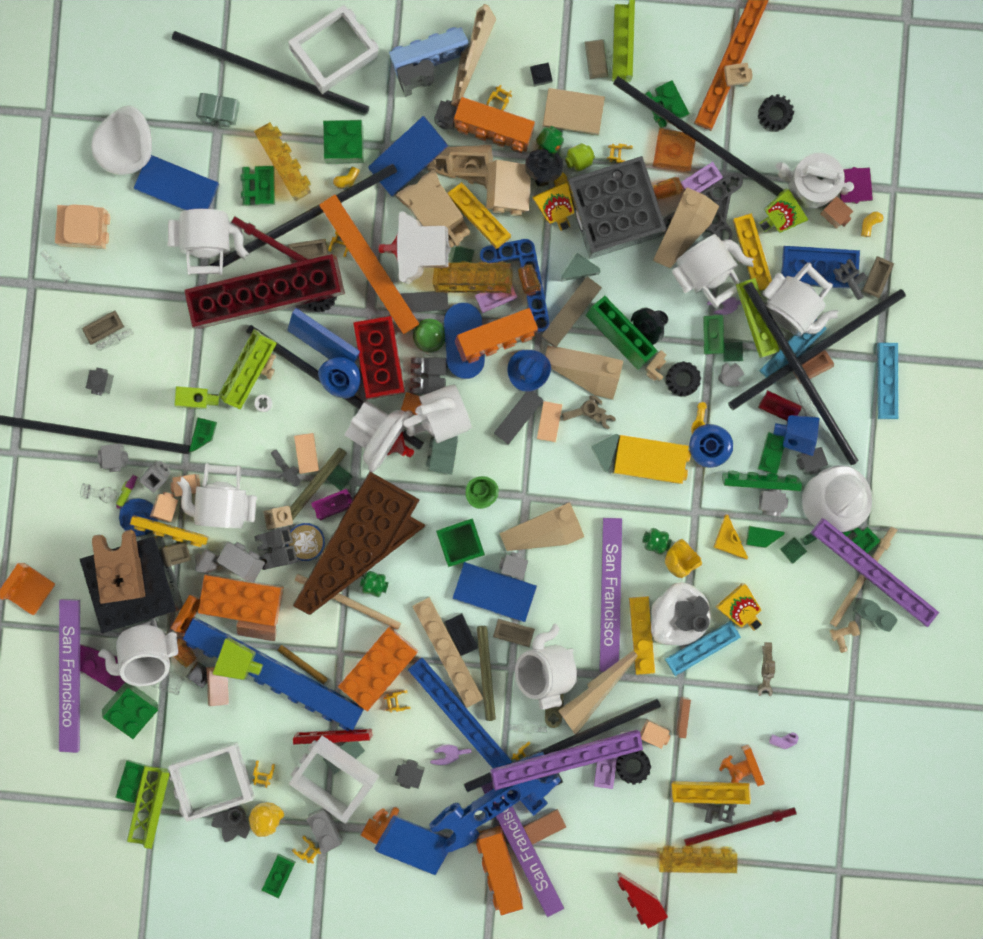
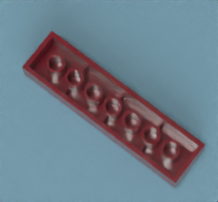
[184,254,345,329]

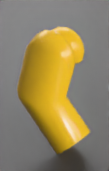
[333,166,360,189]
[861,211,884,237]

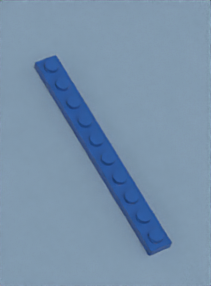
[408,657,548,816]

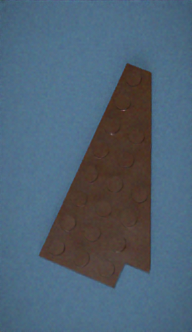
[293,471,425,615]

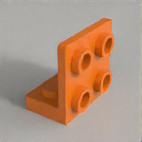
[0,563,55,615]

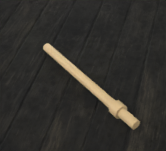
[830,526,897,627]
[295,574,401,630]

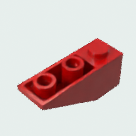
[617,873,668,929]

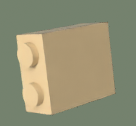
[486,160,531,216]

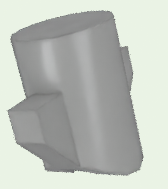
[718,363,744,387]
[195,549,219,574]

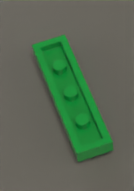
[722,470,802,491]

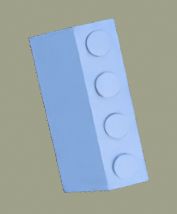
[389,27,469,79]

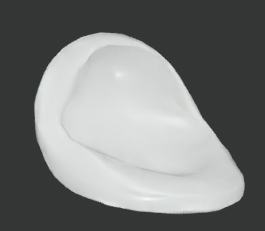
[91,105,152,175]
[802,465,872,532]
[651,582,711,646]

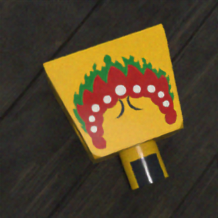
[532,182,574,231]
[715,583,762,631]

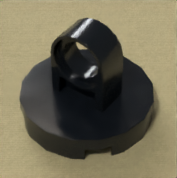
[525,149,564,187]
[631,307,669,345]

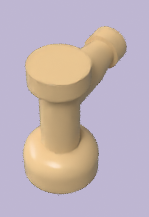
[260,353,276,380]
[829,620,860,653]

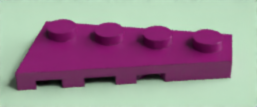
[80,644,125,692]

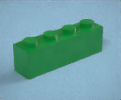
[585,295,658,370]

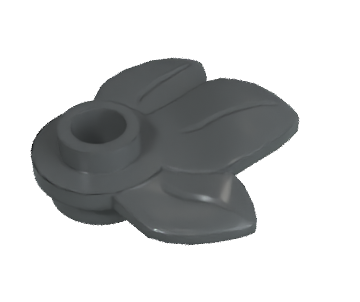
[675,596,710,632]
[211,805,250,842]

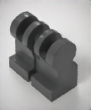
[397,60,434,97]
[410,358,447,395]
[254,526,298,570]

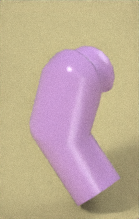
[769,732,799,749]

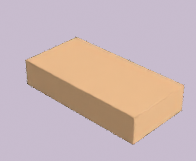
[537,401,562,442]
[294,433,319,474]

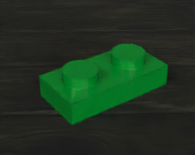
[703,315,724,355]
[757,432,784,474]
[115,760,145,803]
[261,854,296,899]

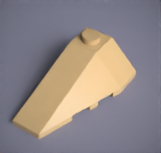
[653,187,719,268]
[545,345,623,400]
[499,502,584,551]

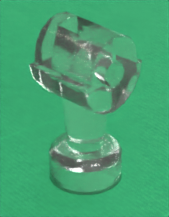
[80,483,119,503]

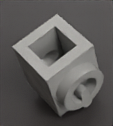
[97,444,129,472]
[139,460,171,493]
[758,489,789,517]

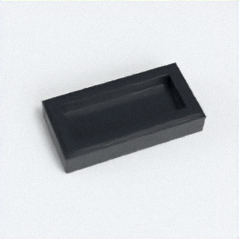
[445,613,478,656]

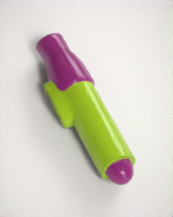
[116,474,138,509]

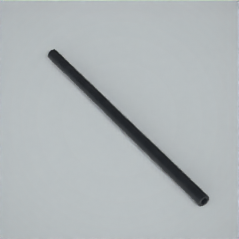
[172,31,370,115]
[613,76,784,196]
[209,164,398,268]
[743,282,859,465]
[728,289,906,411]
[246,325,424,450]
[0,415,190,454]
[464,698,661,793]

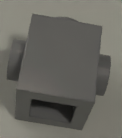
[434,100,458,130]
[85,367,114,396]
[796,447,828,475]
[394,759,425,789]

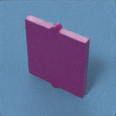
[840,167,873,204]

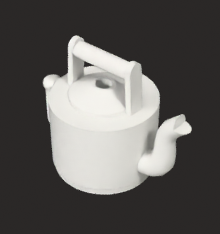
[776,153,854,209]
[167,209,250,275]
[672,234,754,308]
[763,262,839,336]
[404,384,472,443]
[177,463,258,528]
[98,618,178,687]
[515,623,578,710]

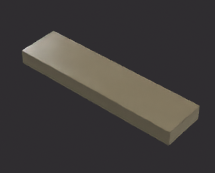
[541,276,602,348]

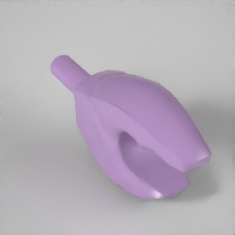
[706,297,742,315]
[430,744,472,765]

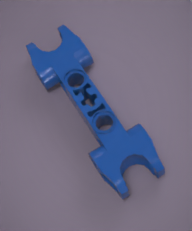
[429,752,561,853]

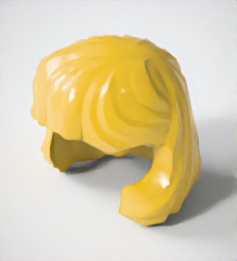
[665,539,703,578]
[249,802,284,837]

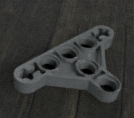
[663,173,743,241]

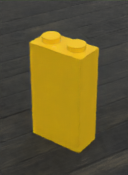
[613,435,691,484]

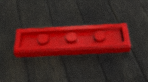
[293,728,373,745]

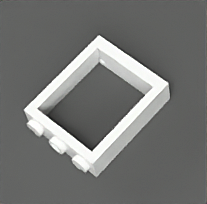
[288,4,379,94]
[289,736,379,824]
[167,742,255,822]

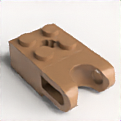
[92,530,146,604]

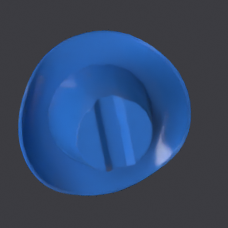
[507,350,551,392]
[318,357,361,398]
[689,424,733,468]

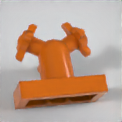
[719,745,765,787]
[360,807,399,844]

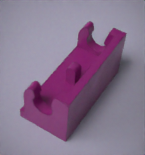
[311,489,353,521]

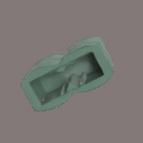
[196,93,240,127]
[426,436,458,475]
[853,598,898,632]

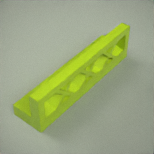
[612,0,635,82]
[735,278,779,358]
[219,329,277,410]
[127,765,170,849]

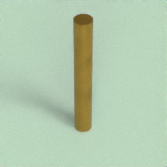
[277,645,328,685]

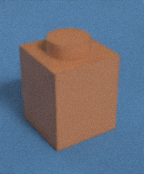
[820,196,853,229]

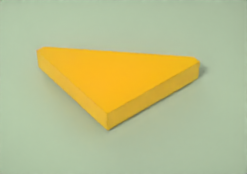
[713,514,748,559]

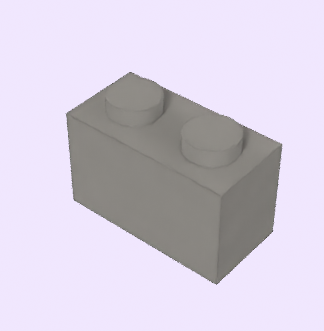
[216,541,265,583]
[306,808,343,854]

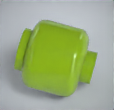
[565,143,595,172]

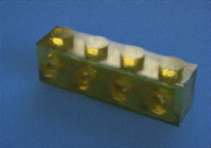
[254,122,312,202]
[432,261,513,293]
[657,845,738,873]

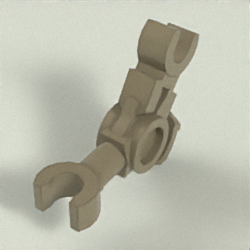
[562,395,616,430]
[757,642,775,697]

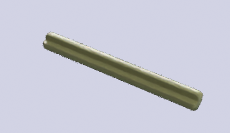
[290,447,347,520]
[477,625,496,721]

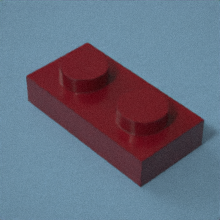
[758,390,802,421]

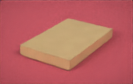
[543,88,605,135]

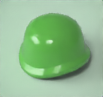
[413,319,445,352]
[465,476,499,509]

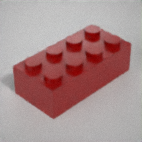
[353,316,406,400]

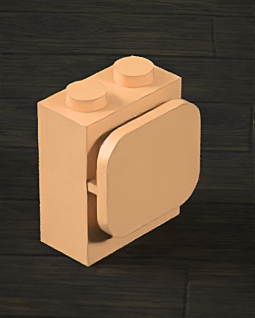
[55,204,111,249]

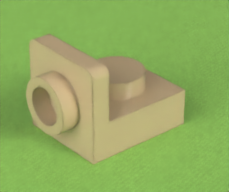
[724,63,753,87]
[645,350,667,381]
[263,506,293,530]

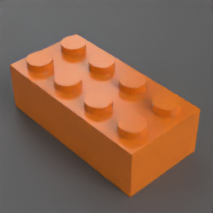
[454,97,535,153]
[455,308,538,363]
[198,574,284,626]
[338,626,419,712]
[476,825,523,916]

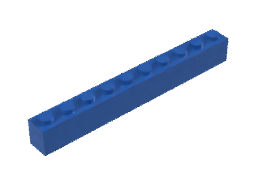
[182,618,364,731]

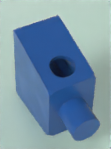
[773,415,820,456]

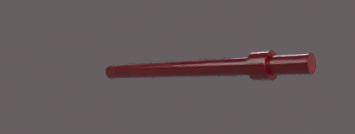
[231,216,308,262]
[684,807,797,847]

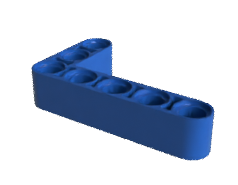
[480,239,549,333]

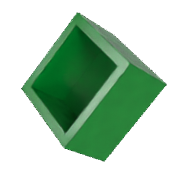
[323,120,364,164]
[436,518,485,567]
[102,682,158,739]

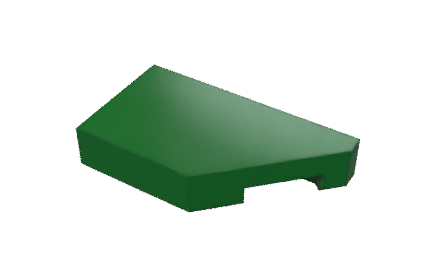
[189,417,217,452]
[746,526,785,548]

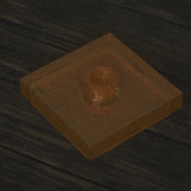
[652,128,696,173]

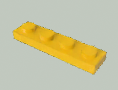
[447,182,511,249]
[733,213,772,291]
[130,515,209,547]
[629,596,655,675]
[671,781,751,804]

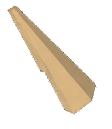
[451,4,496,107]
[426,145,493,189]
[558,650,638,734]

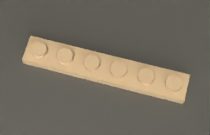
[412,597,483,708]

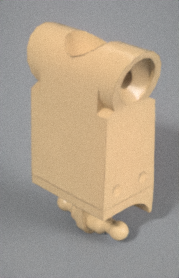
[395,168,470,248]

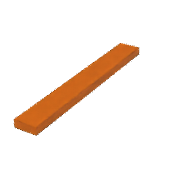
[694,0,769,131]
[319,194,419,335]

